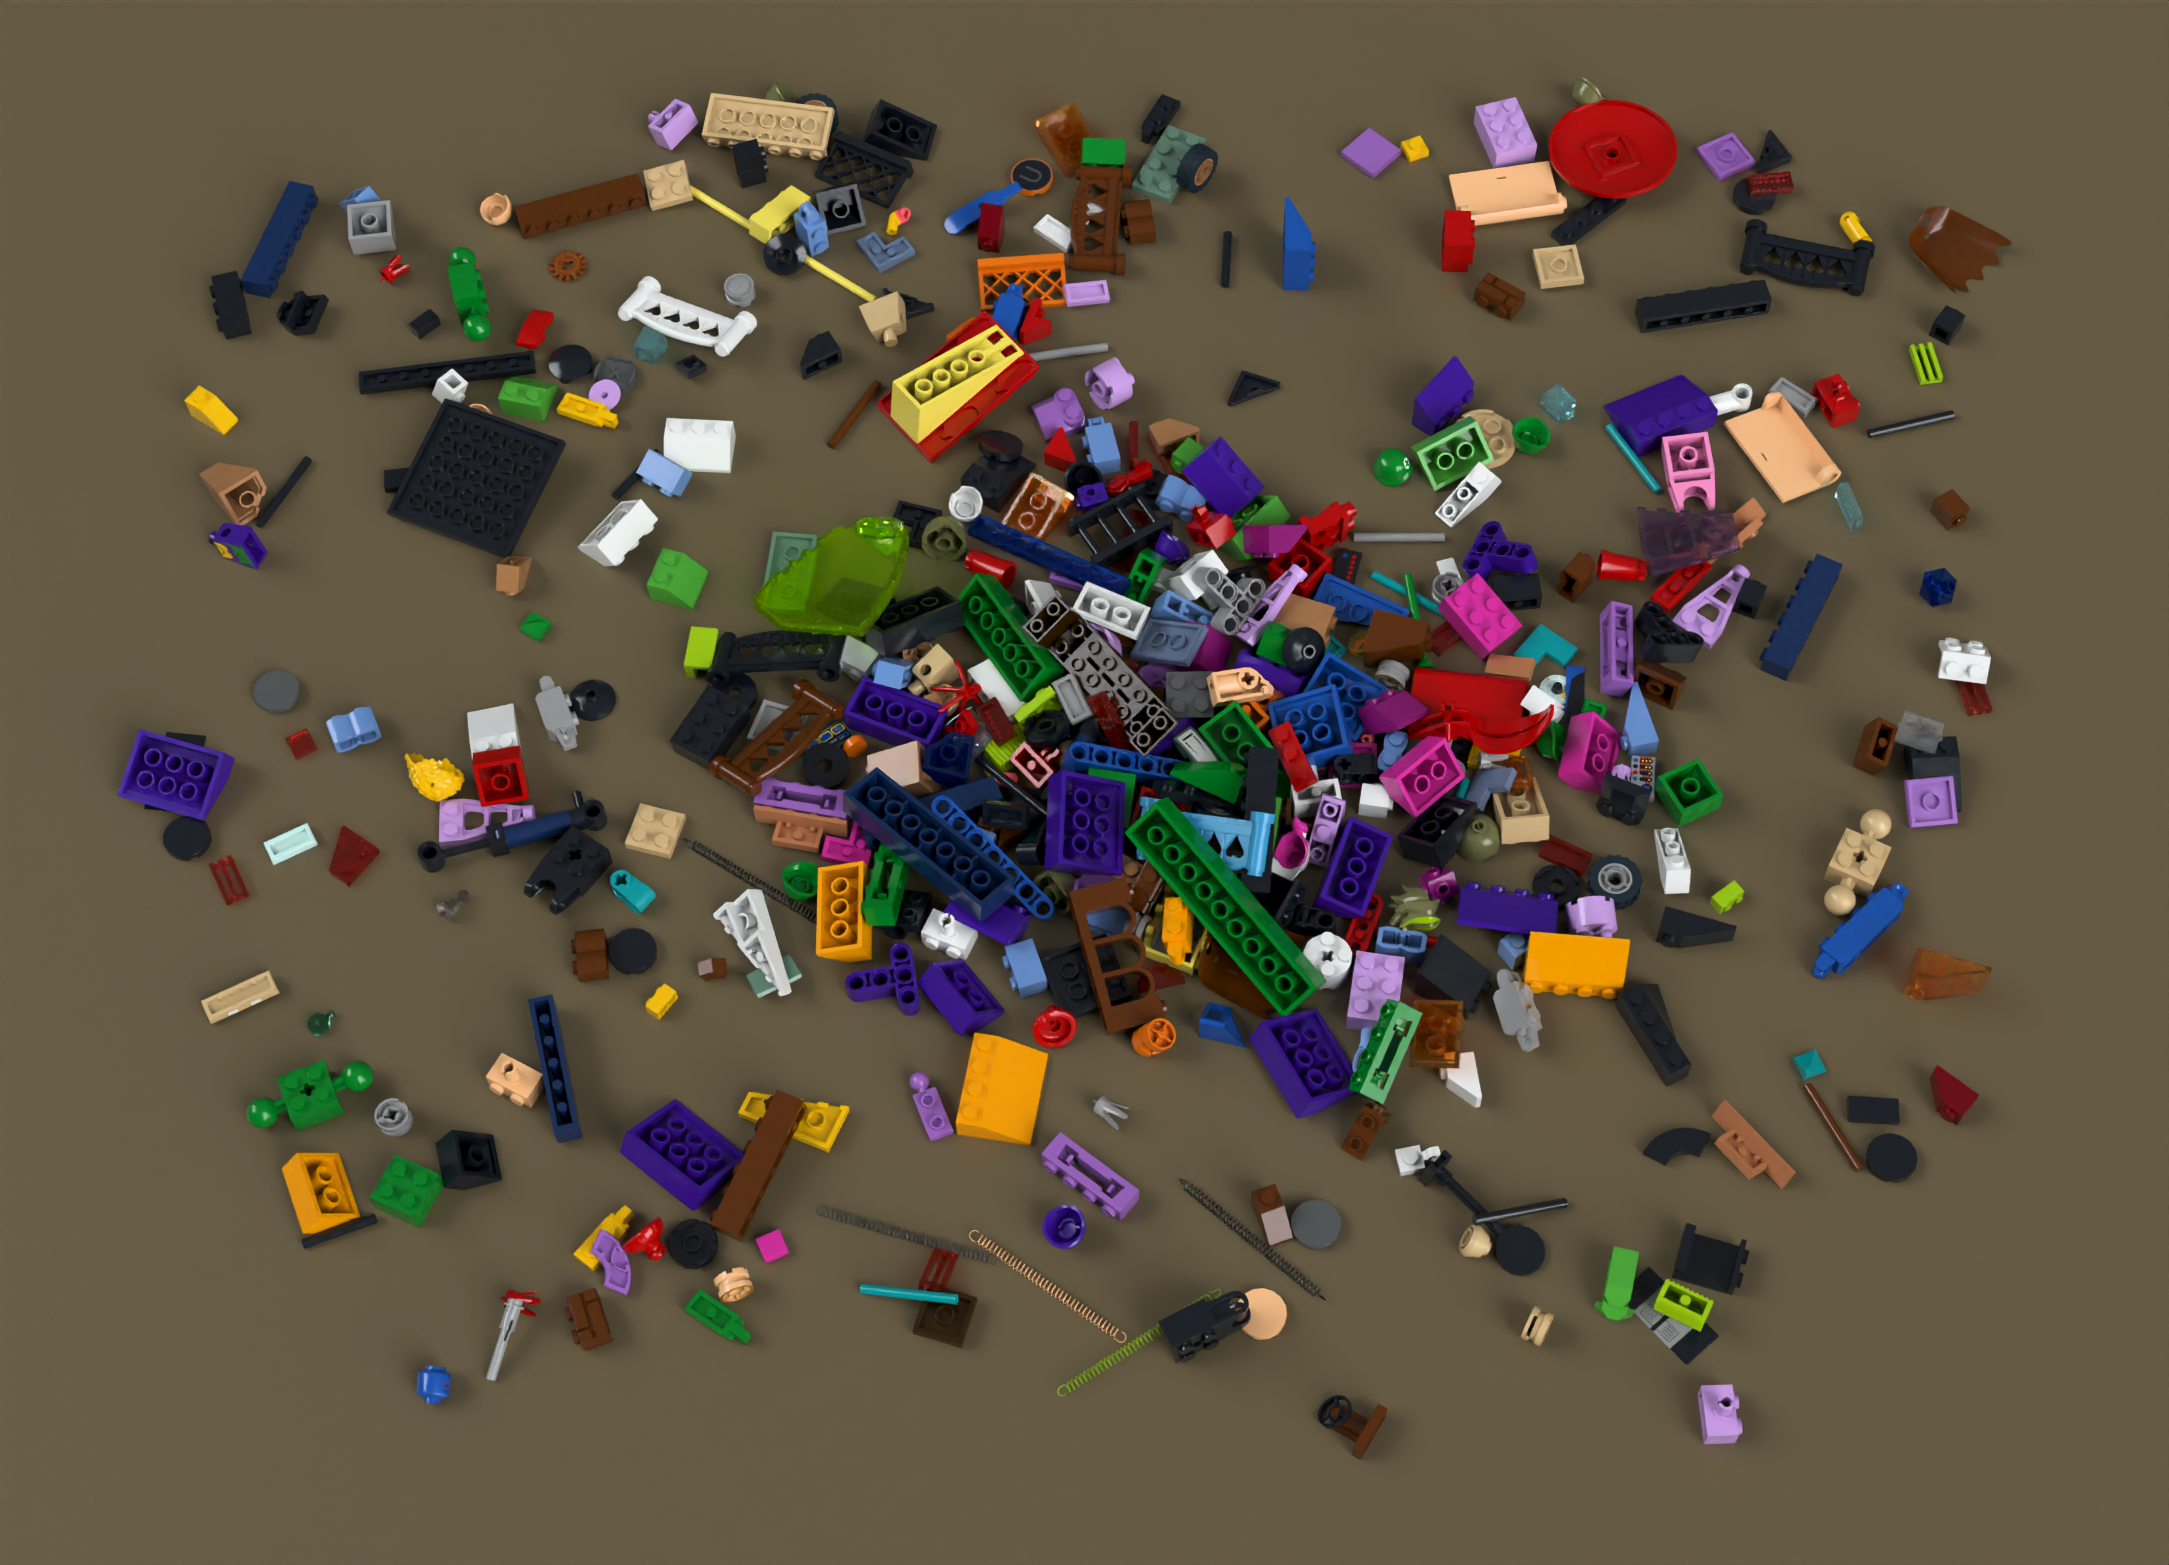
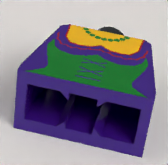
[209,523,267,570]

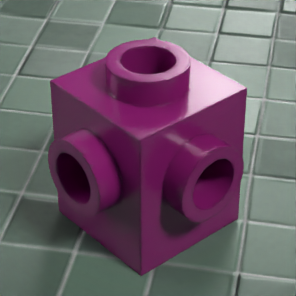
[1419,866,1460,904]

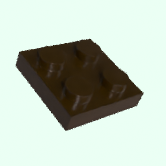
[913,1284,978,1348]

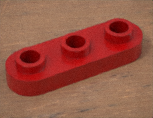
[1345,893,1383,959]

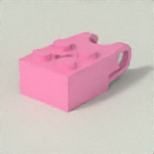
[1661,432,1715,514]

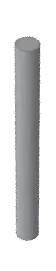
[1028,342,1108,361]
[1353,533,1445,542]

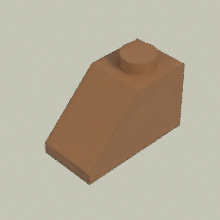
[1148,418,1200,459]
[496,555,532,596]

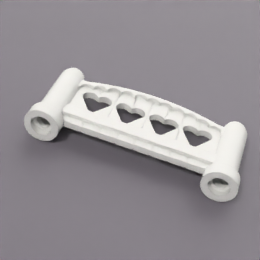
[618,276,757,357]

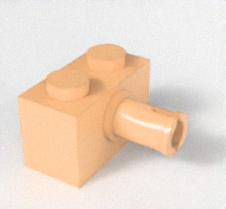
[486,1053,545,1108]

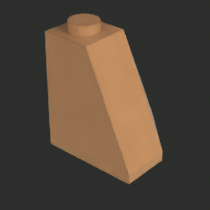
[199,463,267,525]

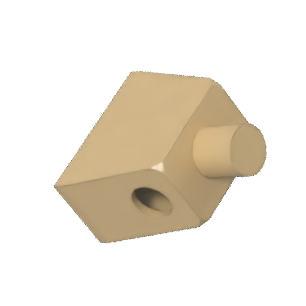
[859,291,907,347]
[906,644,960,696]

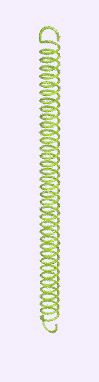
[1057,1289,1221,1396]

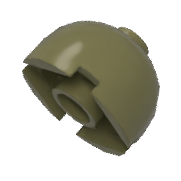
[922,516,967,561]
[1457,814,1501,863]
[1033,870,1076,917]

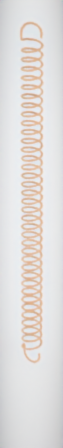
[969,1230,1126,1343]

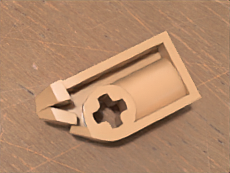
[1206,667,1274,708]

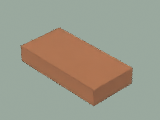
[1484,654,1536,682]

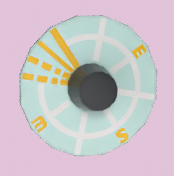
[1540,675,1566,704]

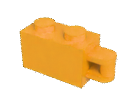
[1162,897,1194,965]

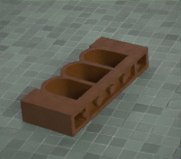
[1067,877,1167,1036]

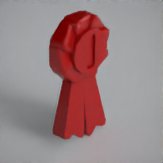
[1105,460,1154,498]

